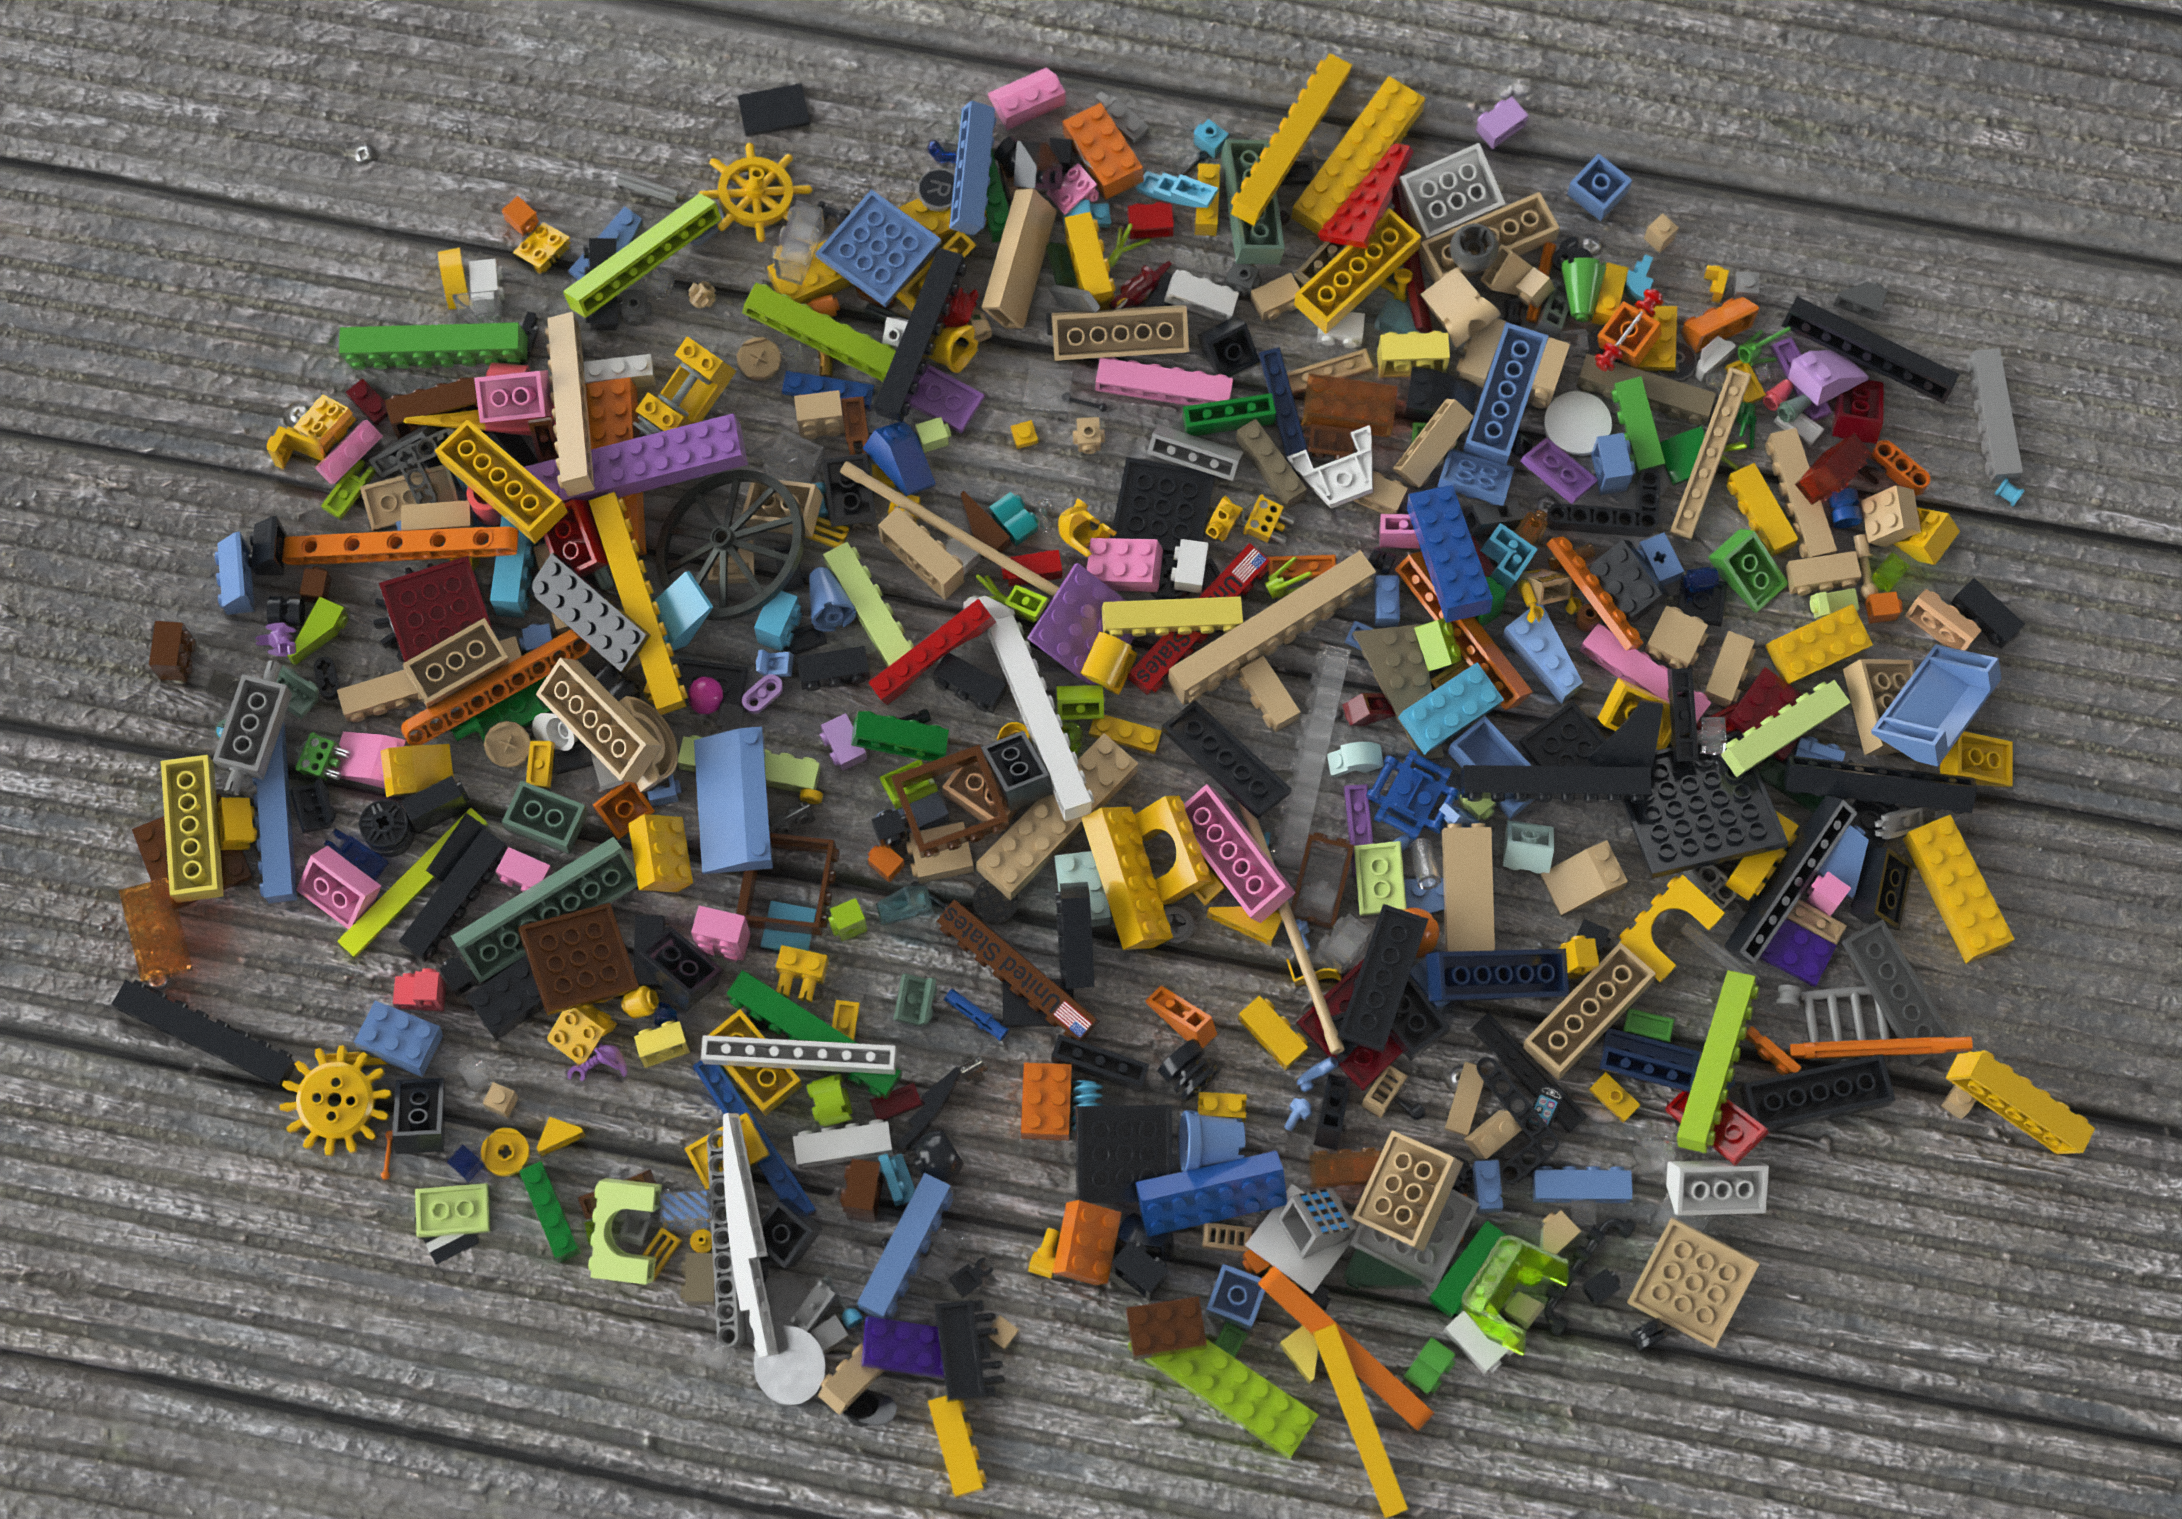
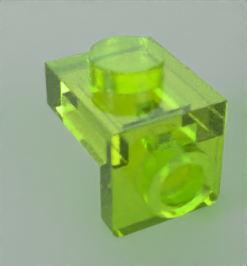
[1061,720,1083,756]

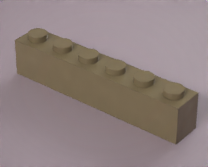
[1576,354,1716,425]

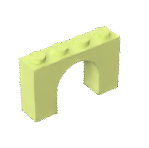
[588,1178,662,1284]

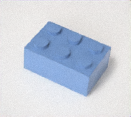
[354,1001,443,1077]

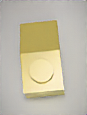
[1279,1325,1318,1384]

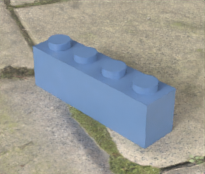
[1532,1166,1632,1203]

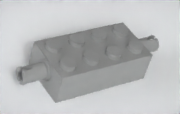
[213,661,292,795]

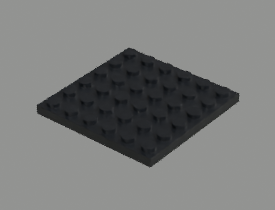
[1622,731,1788,879]

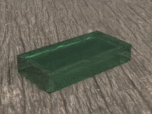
[1046,242,1077,287]

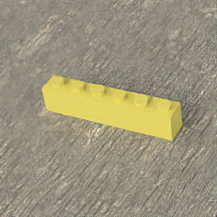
[1101,597,1243,637]

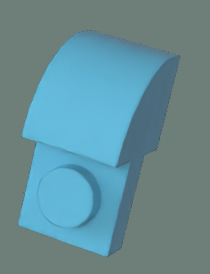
[1062,200,1111,232]
[1624,255,1654,304]

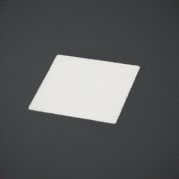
[1245,1184,1355,1293]

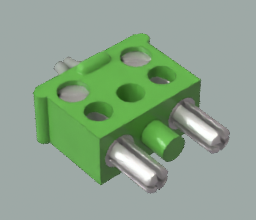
[295,732,350,780]

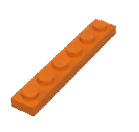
[1546,536,1644,651]

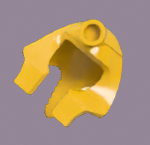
[1058,498,1117,557]

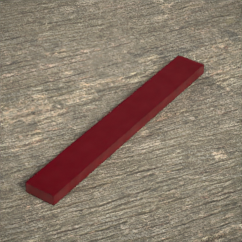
[1392,172,1432,333]

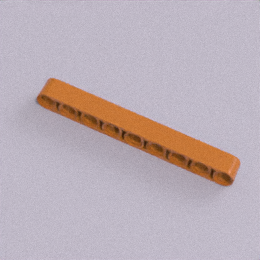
[401,629,591,746]
[1257,1266,1434,1431]

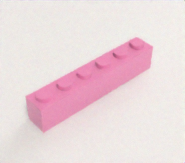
[1095,357,1233,406]
[1579,623,1711,724]

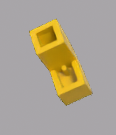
[438,248,471,310]

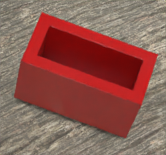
[1127,202,1174,239]

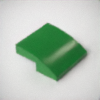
[1660,426,1705,486]

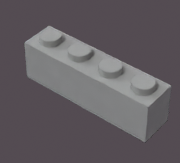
[1147,425,1243,481]

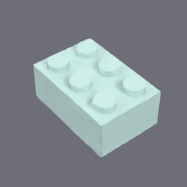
[1054,851,1111,927]

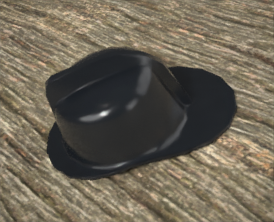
[843,1389,897,1427]

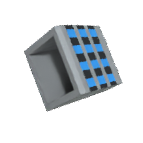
[1278,1188,1356,1259]

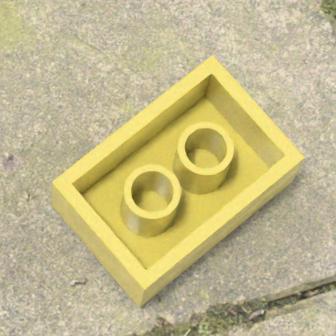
[1377,331,1450,378]

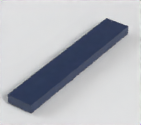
[1258,347,1311,477]

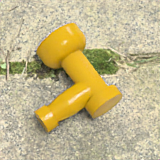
[1381,268,1412,303]

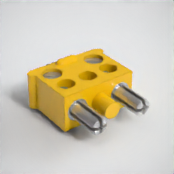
[1241,494,1295,544]

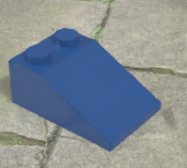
[863,421,936,496]

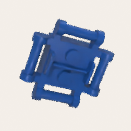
[1366,749,1461,841]

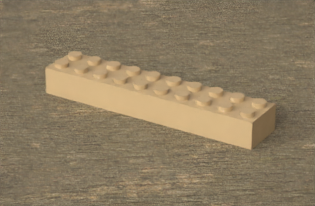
[1168,550,1376,705]

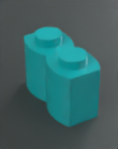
[989,492,1039,546]

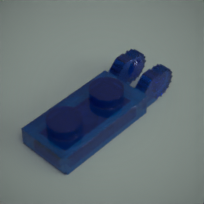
[324,828,389,881]

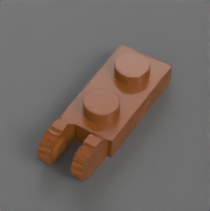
[841,396,869,458]

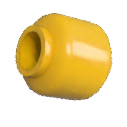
[621,986,659,1019]

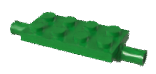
[451,675,553,742]

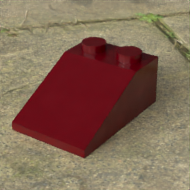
[1832,380,1884,444]

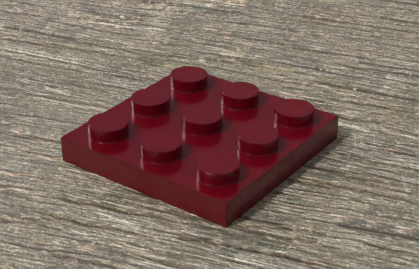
[1726,667,1803,762]

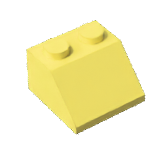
[634,1020,690,1068]

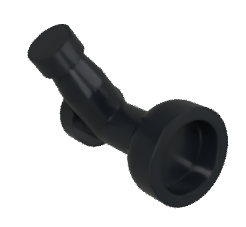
[813,200,850,232]

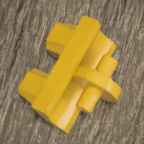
[1205,496,1243,542]

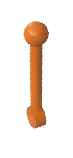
[381,1130,393,1180]

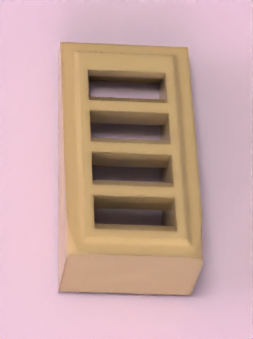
[1361,1065,1408,1118]
[1202,1223,1252,1252]

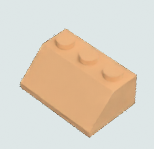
[1905,589,1982,651]

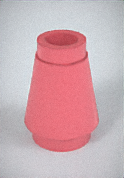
[1763,379,1794,411]

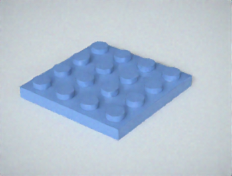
[815,189,941,307]

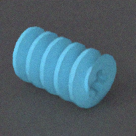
[1072,1080,1103,1131]

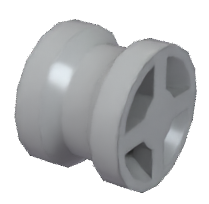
[1776,985,1802,1010]

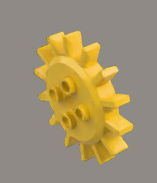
[279,1045,392,1157]

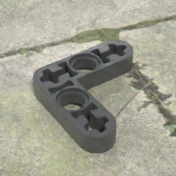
[396,428,455,504]

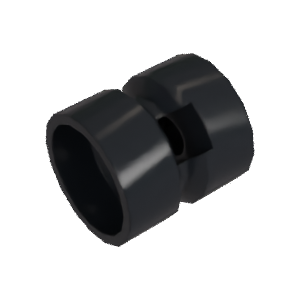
[994,136,1017,174]
[267,596,305,626]

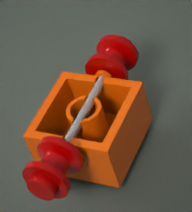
[1595,289,1664,372]

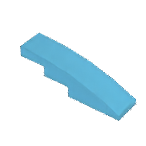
[1136,171,1219,208]

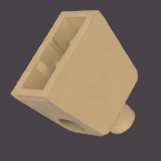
[1480,244,1533,295]

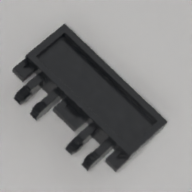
[934,1300,1005,1402]

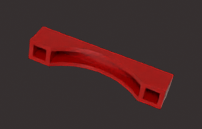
[868,599,996,705]

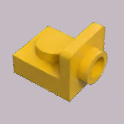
[1704,265,1729,303]

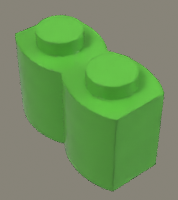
[1402,1337,1456,1396]

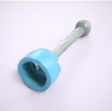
[822,1275,863,1329]

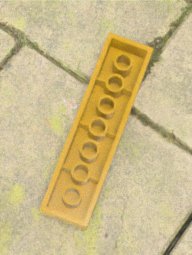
[1291,76,1425,234]

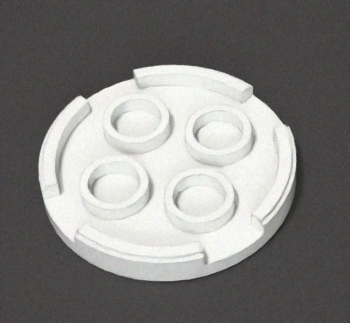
[1544,391,1612,456]

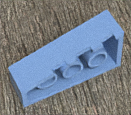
[1502,604,1583,705]

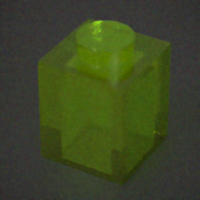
[1872,552,1910,592]

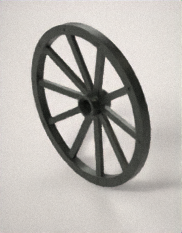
[656,470,805,621]

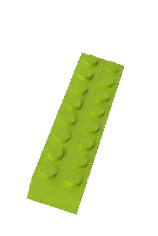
[1127,1339,1318,1459]

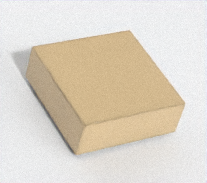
[988,1315,1019,1350]

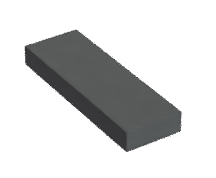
[1049,285,1100,313]

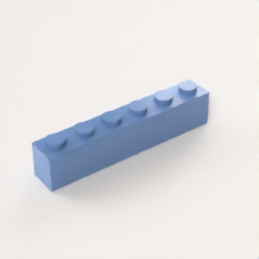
[949,100,996,236]

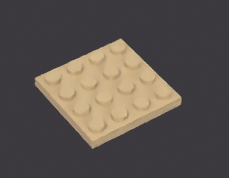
[1627,1217,1759,1348]

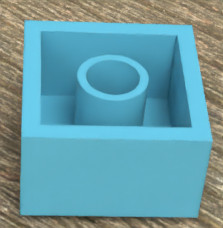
[754,591,803,652]

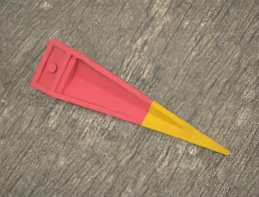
[404,395,587,436]

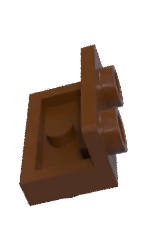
[1308,423,1356,460]

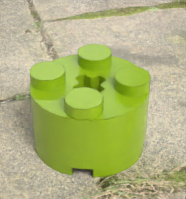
[807,1073,853,1127]

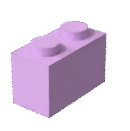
[1476,96,1528,149]
[819,713,867,771]

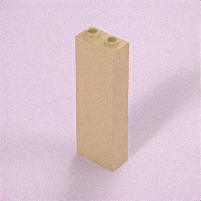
[982,188,1057,329]
[1442,823,1495,952]

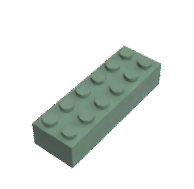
[1221,139,1285,264]

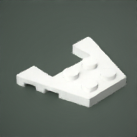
[1287,425,1373,509]

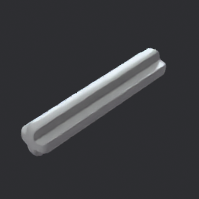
[616,172,679,203]

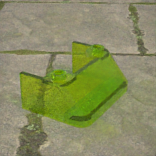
[1462,1235,1569,1355]

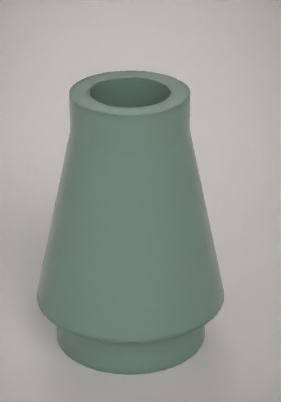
[1777,394,1811,423]

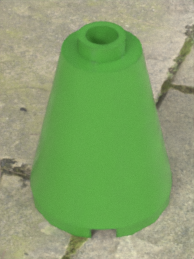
[1561,258,1606,322]

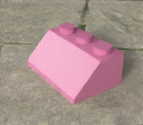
[988,68,1066,130]
[296,846,381,930]

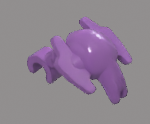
[255,622,296,657]
[567,1043,627,1081]

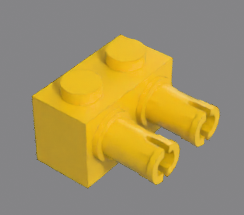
[776,945,829,1003]

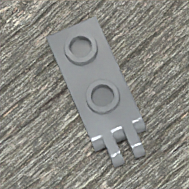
[1875,807,1923,839]

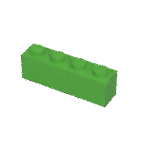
[1611,376,1665,473]

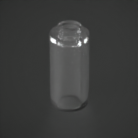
[1409,838,1441,890]

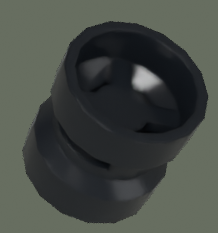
[1368,546,1396,575]

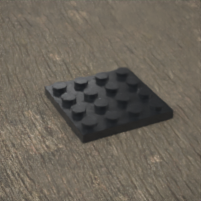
[1111,457,1215,553]
[1076,1105,1172,1203]

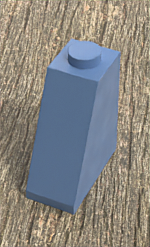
[1817,825,1868,899]

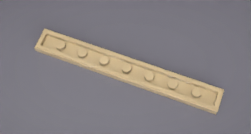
[1669,367,1752,541]

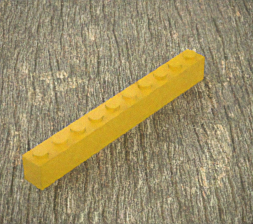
[1230,53,1352,226]
[589,492,688,715]

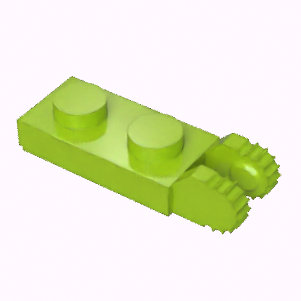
[321,459,376,520]

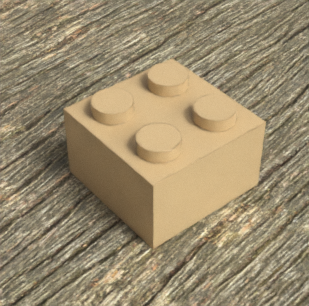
[794,390,845,440]
[1861,485,1921,547]

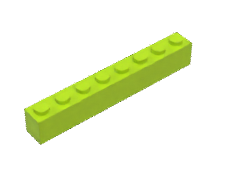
[563,193,722,318]
[742,283,896,382]
[1677,970,1759,1153]

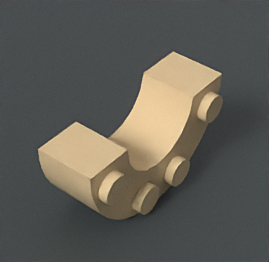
[619,696,678,792]

